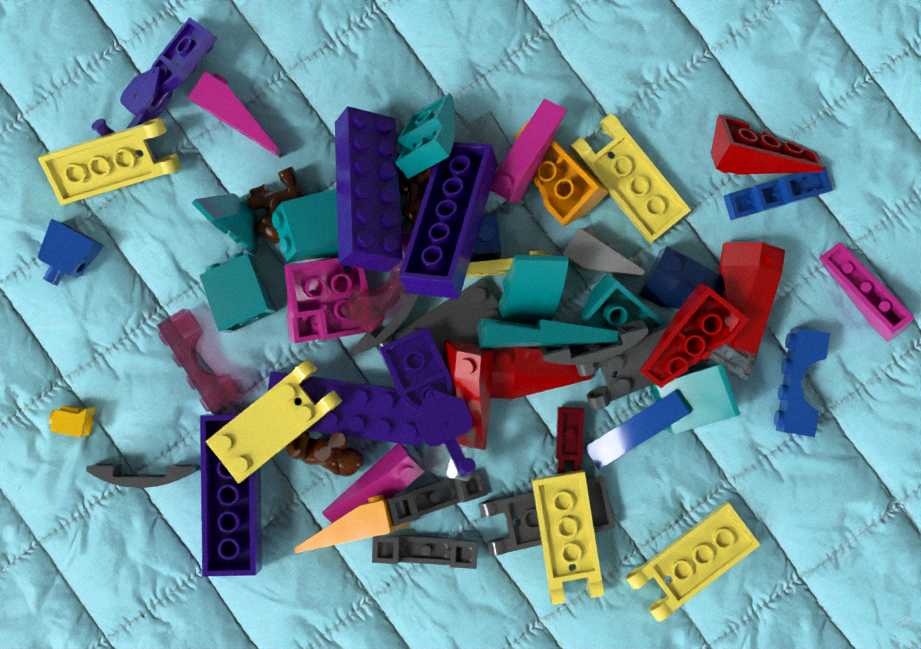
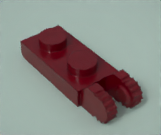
[555,407,584,474]

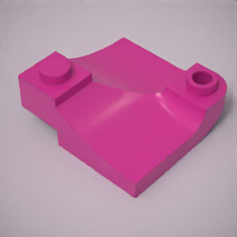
[284,256,373,343]

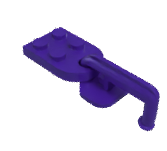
[91,17,218,136]
[379,327,476,477]

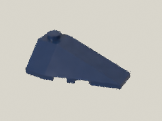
[638,246,727,309]

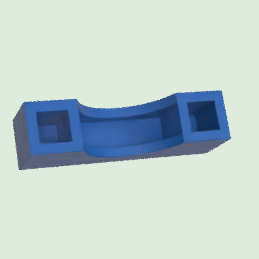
[774,328,830,437]

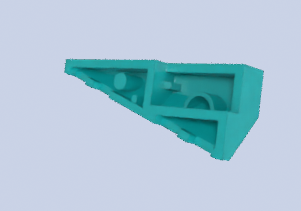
[477,318,618,349]

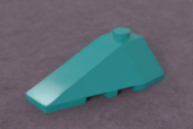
[192,193,258,255]
[580,273,666,331]

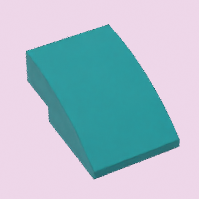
[395,93,456,179]
[498,255,569,323]

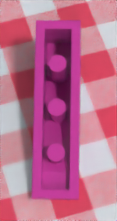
[188,71,283,158]
[490,98,568,204]
[819,242,915,343]
[322,443,424,523]

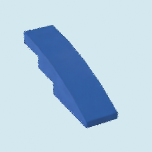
[723,166,833,220]
[584,389,691,470]

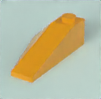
[514,118,609,226]
[294,495,411,553]

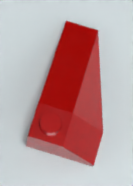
[711,114,824,175]
[719,242,785,355]
[639,283,750,388]
[443,339,494,450]
[490,347,592,399]

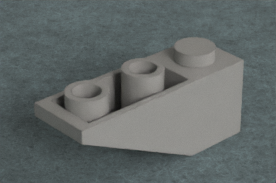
[560,228,645,277]

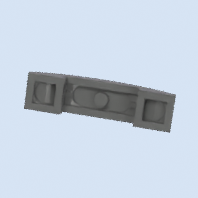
[351,288,418,355]
[539,319,649,365]
[86,463,199,488]
[387,470,488,526]
[372,535,478,569]

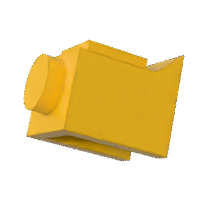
[49,405,96,437]

